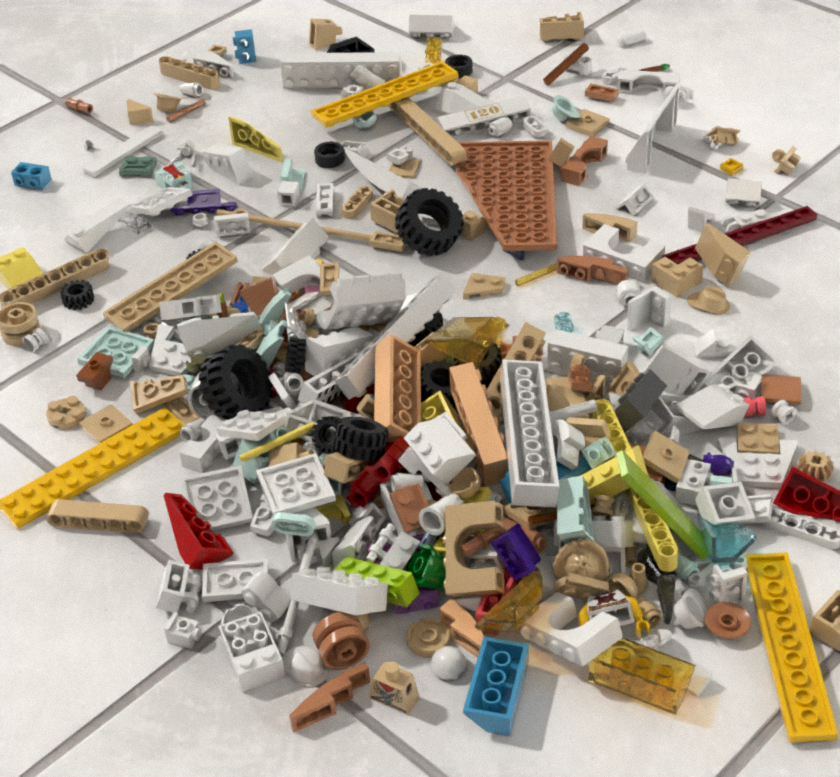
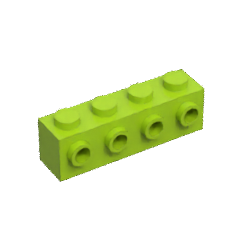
[333,557,420,607]

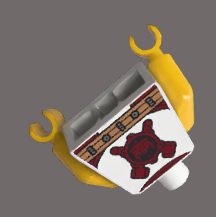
[579,590,650,638]

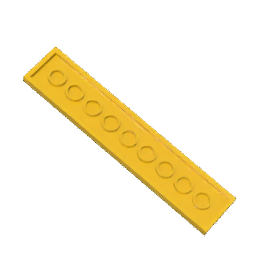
[311,61,458,128]
[0,407,185,529]
[744,552,838,743]

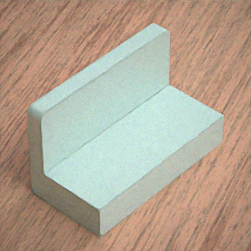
[281,159,305,190]

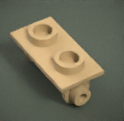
[706,126,740,145]

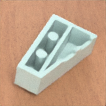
[557,475,594,544]

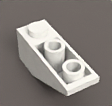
[193,50,234,79]

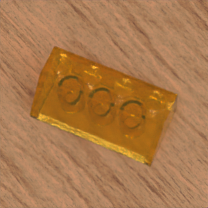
[588,637,696,715]

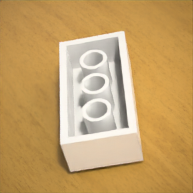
[547,329,628,386]
[291,567,388,615]

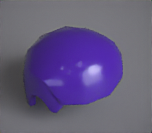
[703,452,734,476]

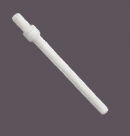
[277,538,317,656]

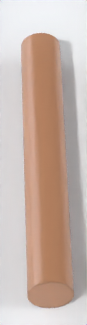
[166,99,206,122]

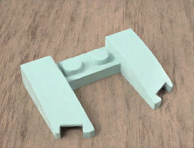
[256,287,291,370]

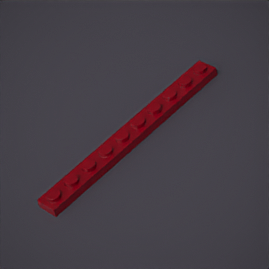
[662,206,818,265]

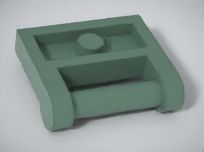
[119,156,157,177]

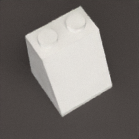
[285,507,331,561]

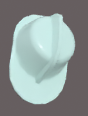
[552,95,580,121]

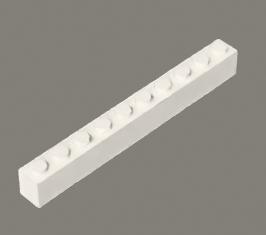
[335,273,455,399]

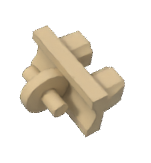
[772,146,801,175]

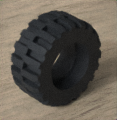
[395,188,464,256]
[198,344,273,420]

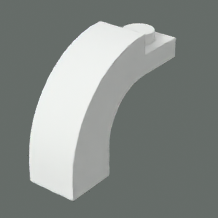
[551,419,585,470]

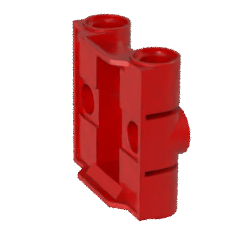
[345,436,410,508]

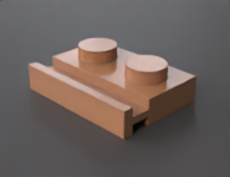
[389,483,429,534]

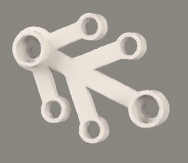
[686,537,748,593]

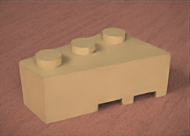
[539,11,584,41]

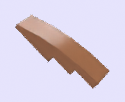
[289,662,370,733]

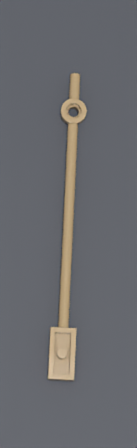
[216,209,406,252]

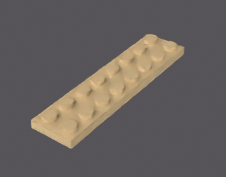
[103,241,238,332]

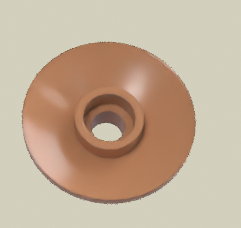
[705,602,751,639]

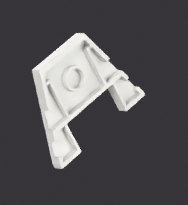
[149,324,191,376]
[717,437,798,488]

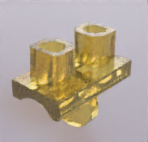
[425,36,443,64]

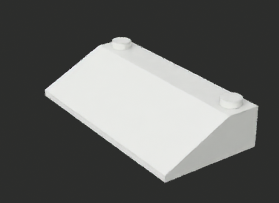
[625,83,680,174]

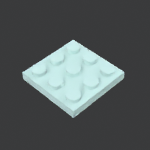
[77,326,155,379]

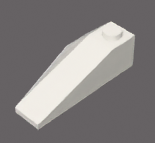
[435,82,492,115]
[703,335,779,390]

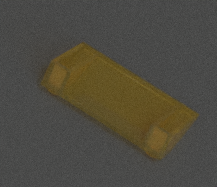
[425,317,510,368]

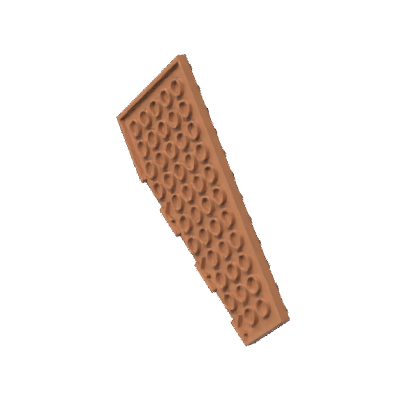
[455,141,557,252]

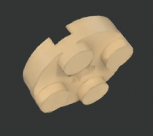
[46,396,86,430]

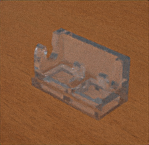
[118,208,151,234]

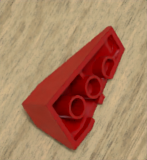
[773,466,840,521]
[163,493,234,570]

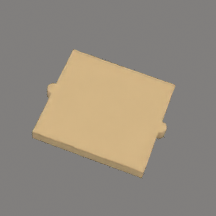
[389,159,420,179]

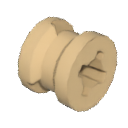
[591,495,615,517]

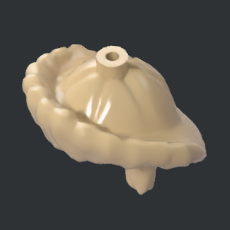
[553,538,609,581]

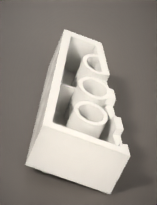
[305,327,374,376]

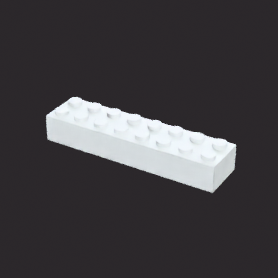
[280,52,402,89]

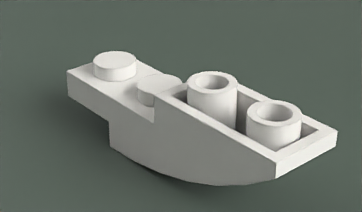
[159,294,222,320]

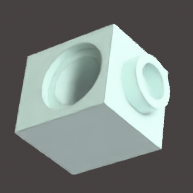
[581,436,617,469]

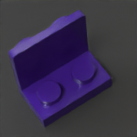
[491,523,541,581]

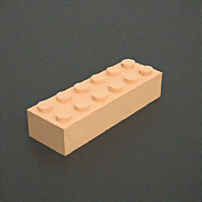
[374,333,421,443]
[449,362,509,487]

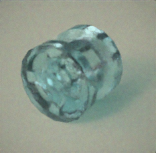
[553,312,574,333]

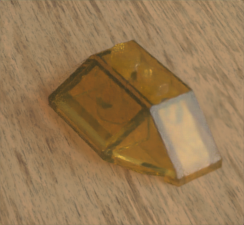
[474,566,543,633]

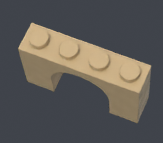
[443,501,504,597]

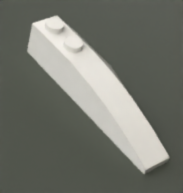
[345,148,421,202]

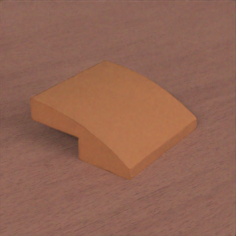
[760,374,801,405]

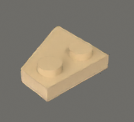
[463,273,506,299]

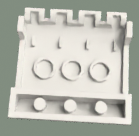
[314,272,405,330]

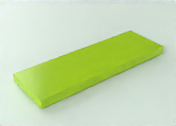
[616,450,709,559]

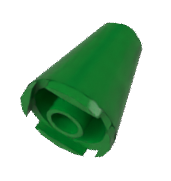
[406,544,446,592]

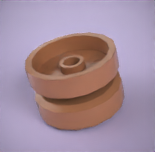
[312,612,370,670]

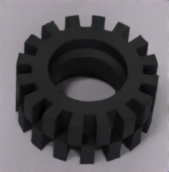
[60,280,94,310]
[285,337,306,374]
[311,416,340,453]

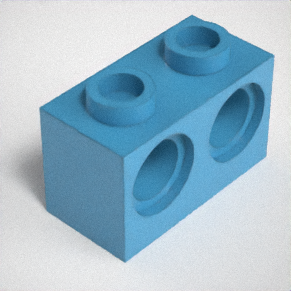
[233,29,256,64]
[11,162,52,190]

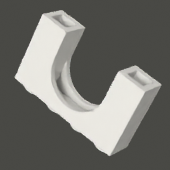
[583,224,665,281]
[272,255,334,327]
[518,592,623,667]

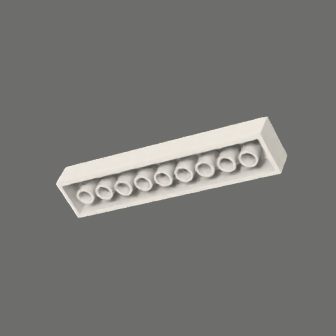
[500,359,559,507]

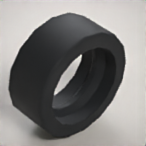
[445,54,473,78]
[314,141,345,168]

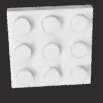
[128,187,193,217]
[256,453,336,516]
[181,465,253,531]

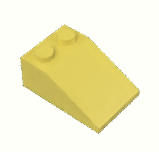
[0,247,43,289]

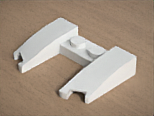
[398,446,464,501]

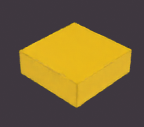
[720,158,743,176]

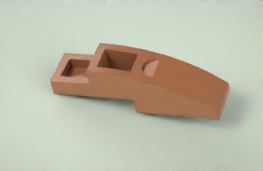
[557,256,628,285]

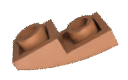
[569,364,592,392]

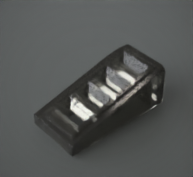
[656,575,676,624]

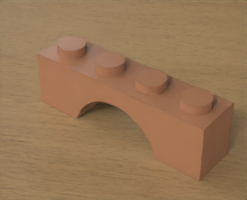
[560,136,608,186]

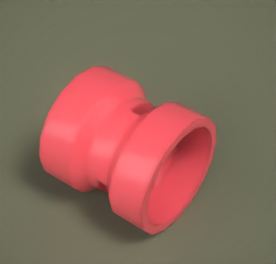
[743,396,766,417]

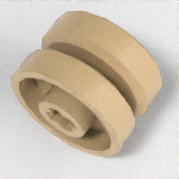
[0,302,41,346]

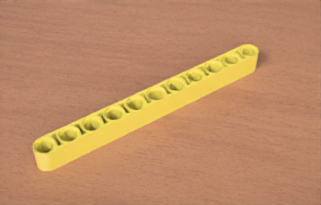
[593,399,678,572]

